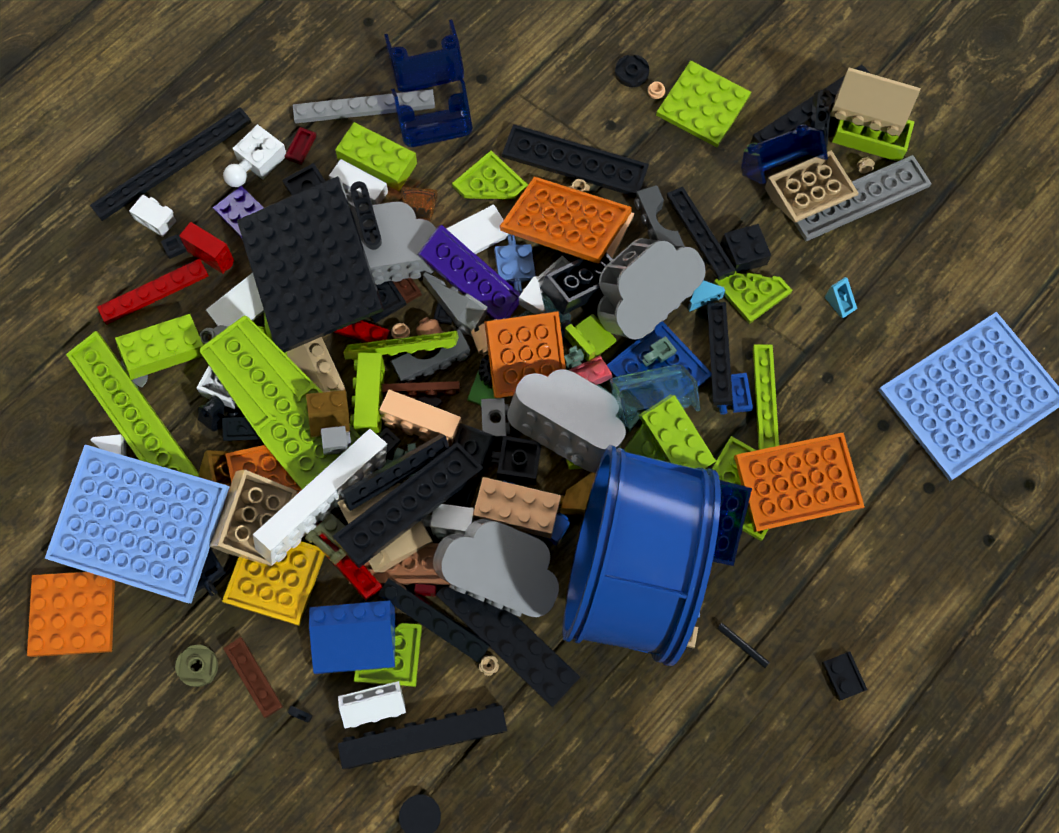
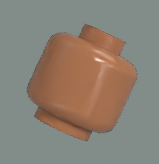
[416,317,443,336]

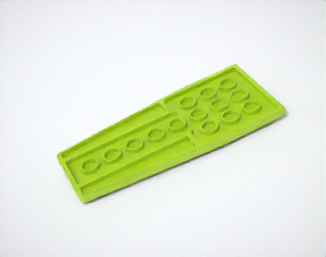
[200,316,361,490]

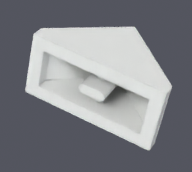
[519,276,545,314]
[91,435,127,456]

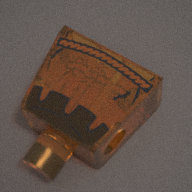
[402,187,438,221]

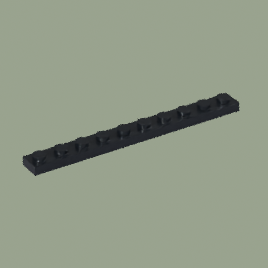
[90,107,252,221]

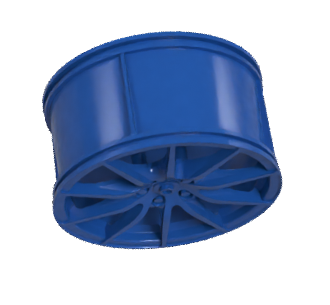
[562,445,721,666]

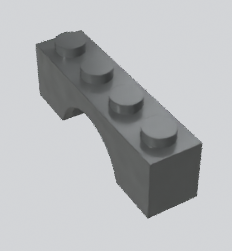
[634,185,685,247]
[391,329,470,383]

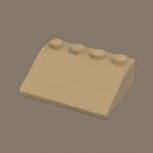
[830,68,921,136]
[765,150,859,223]
[287,337,348,397]
[209,469,297,566]
[337,482,433,573]

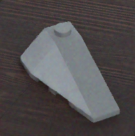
[423,272,487,337]

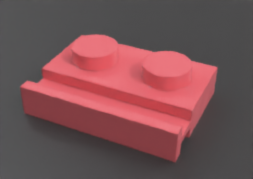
[569,355,613,385]

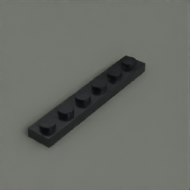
[667,187,735,281]
[707,302,733,406]
[341,433,449,511]
[378,577,490,663]

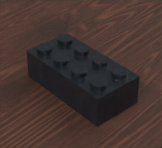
[541,252,613,315]

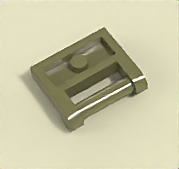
[305,513,346,564]

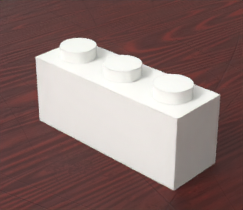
[329,159,388,206]
[338,681,406,728]

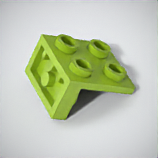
[564,314,616,362]

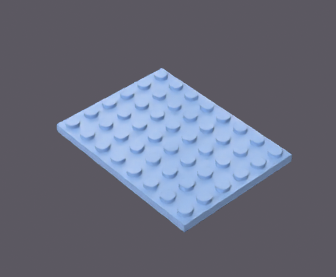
[878,312,1059,481]
[45,445,230,603]

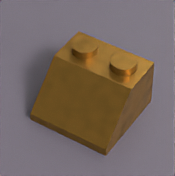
[306,390,350,437]

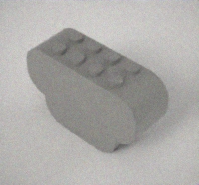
[351,202,436,285]
[597,238,705,339]
[507,369,626,473]
[433,519,559,617]

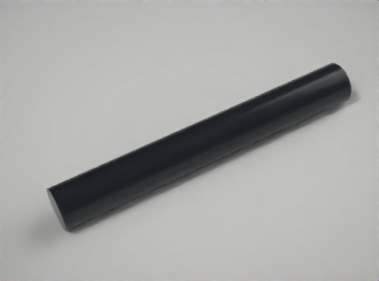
[717,623,770,668]

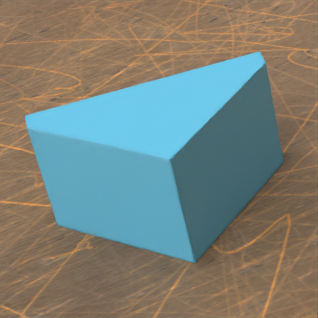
[825,277,857,318]
[688,280,725,312]

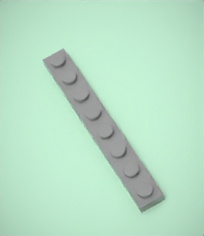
[293,89,435,123]

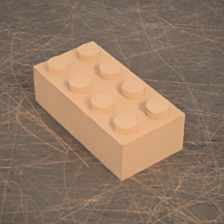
[379,390,462,447]
[473,477,561,539]

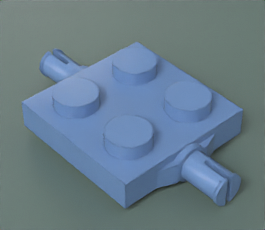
[494,234,535,293]

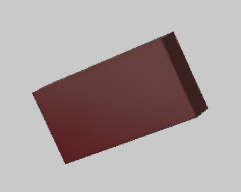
[285,127,316,165]

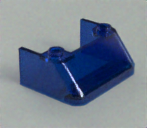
[384,19,464,92]
[391,75,473,147]
[741,125,828,184]

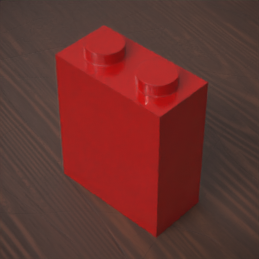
[179,222,234,274]

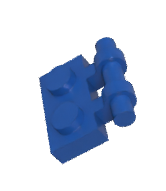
[717,373,753,414]

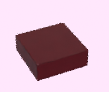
[414,584,436,597]

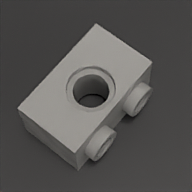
[481,398,510,440]
[321,426,351,455]

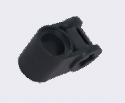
[198,395,225,432]

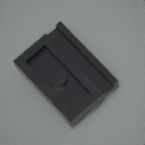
[822,651,868,701]

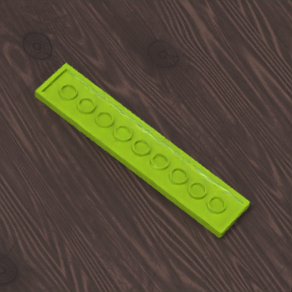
[66,331,200,477]

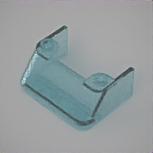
[610,365,701,427]

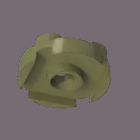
[175,645,218,687]

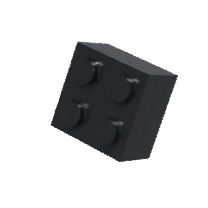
[721,224,771,273]

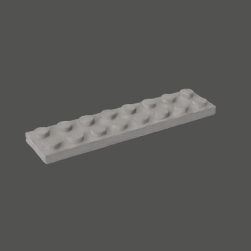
[794,155,932,242]

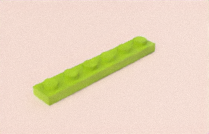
[344,331,459,360]
[753,345,779,450]

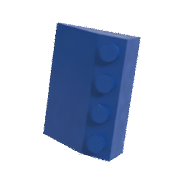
[309,601,395,674]

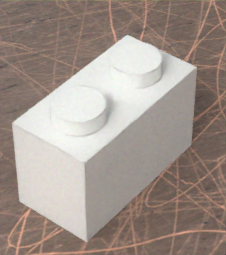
[129,195,176,237]

